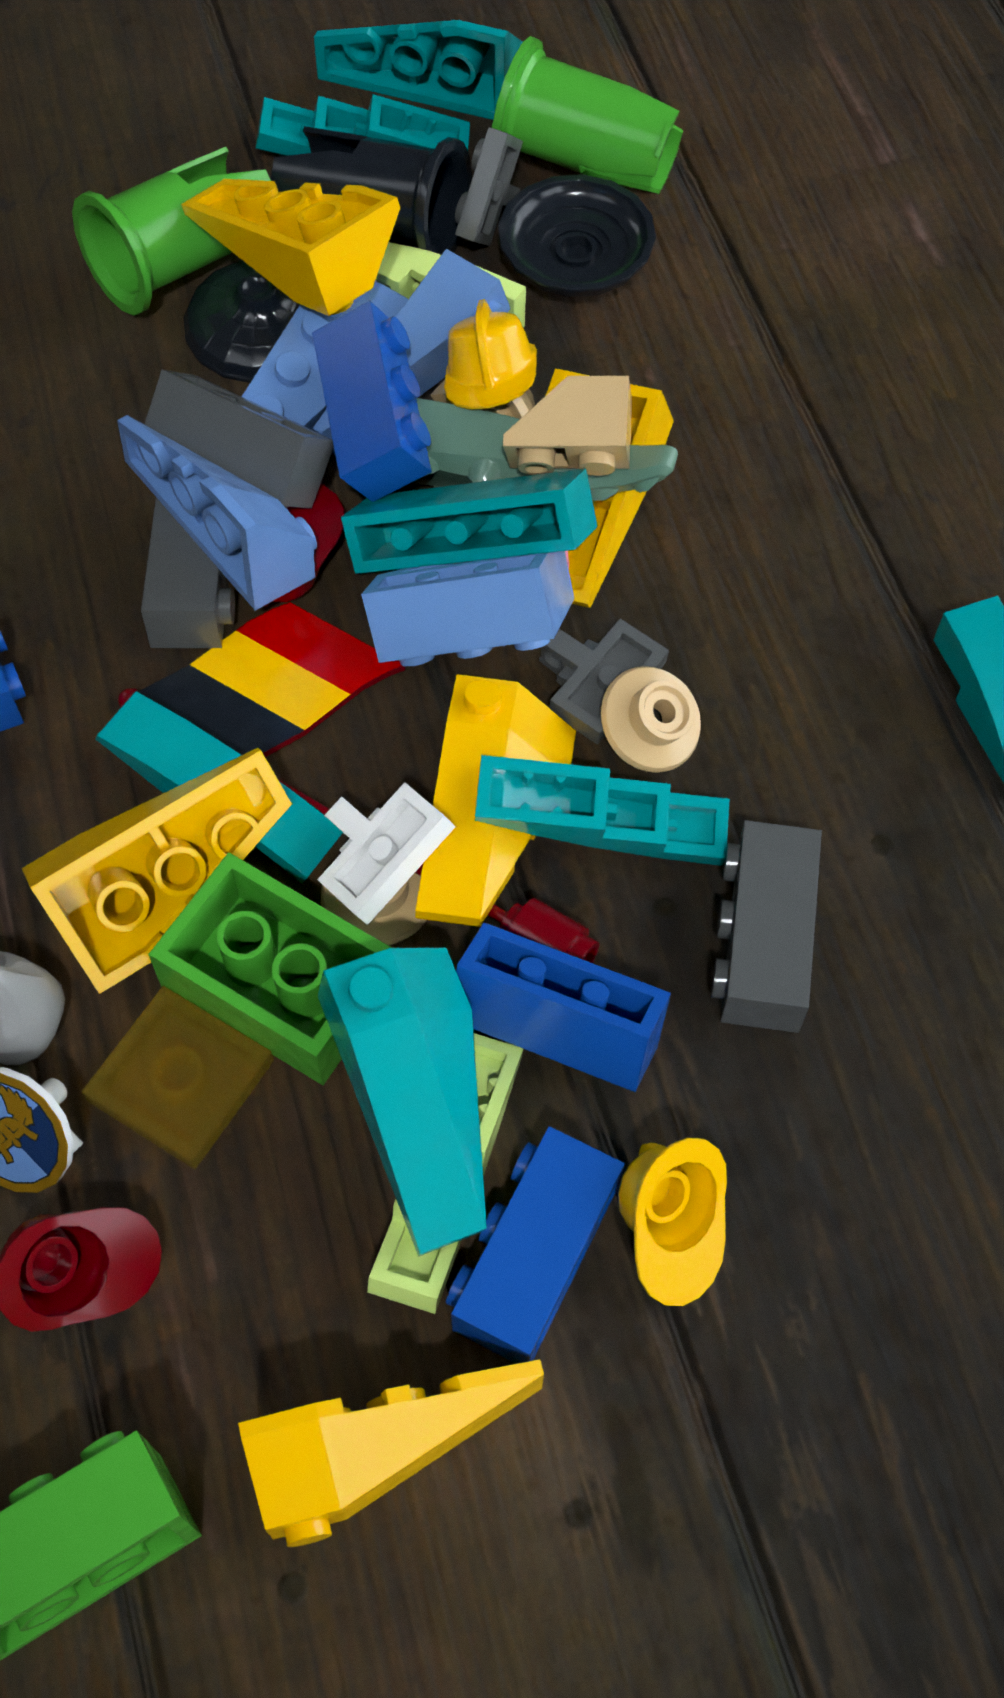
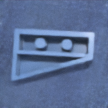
[361,551,575,666]

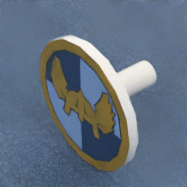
[0,1067,83,1193]

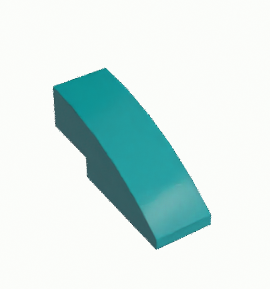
[933,595,1004,784]

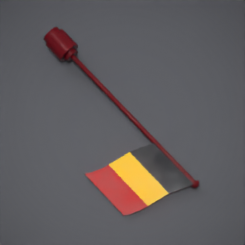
[118,602,599,963]

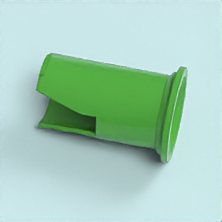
[492,36,683,194]
[72,147,271,316]

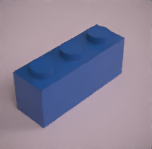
[312,300,432,502]
[456,923,671,1092]
[446,1126,625,1364]

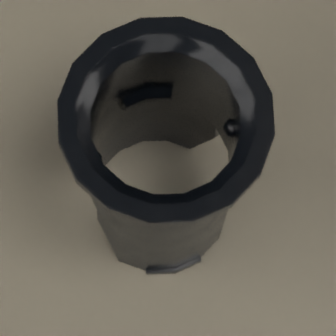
[270,126,472,255]

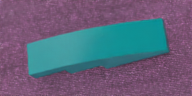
[255,94,470,156]
[95,691,343,883]
[475,755,730,866]

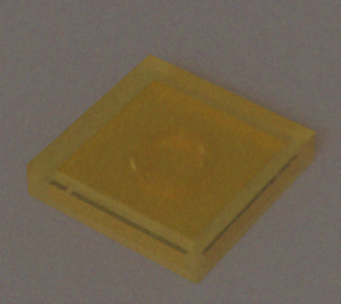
[82,986,274,1170]

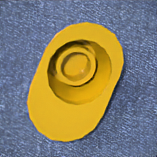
[444,299,537,410]
[618,1138,727,1306]

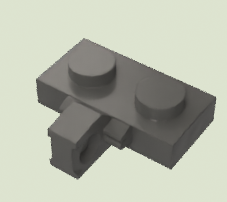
[455,127,523,246]
[539,619,669,745]

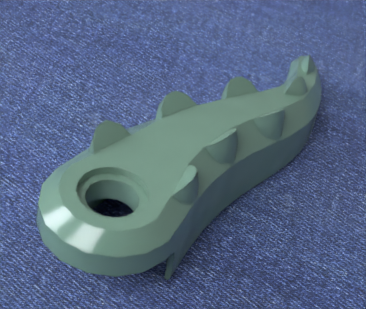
[411,398,678,501]

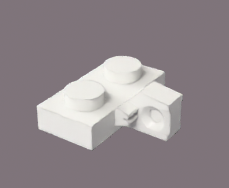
[317,782,456,925]

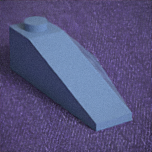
[312,249,511,457]
[117,415,317,610]

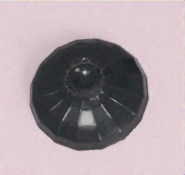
[498,174,656,297]
[183,260,300,383]

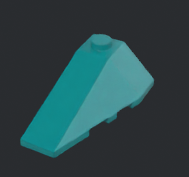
[314,20,523,120]
[317,948,487,1257]

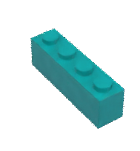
[341,468,598,574]

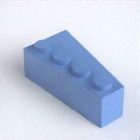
[242,280,408,430]

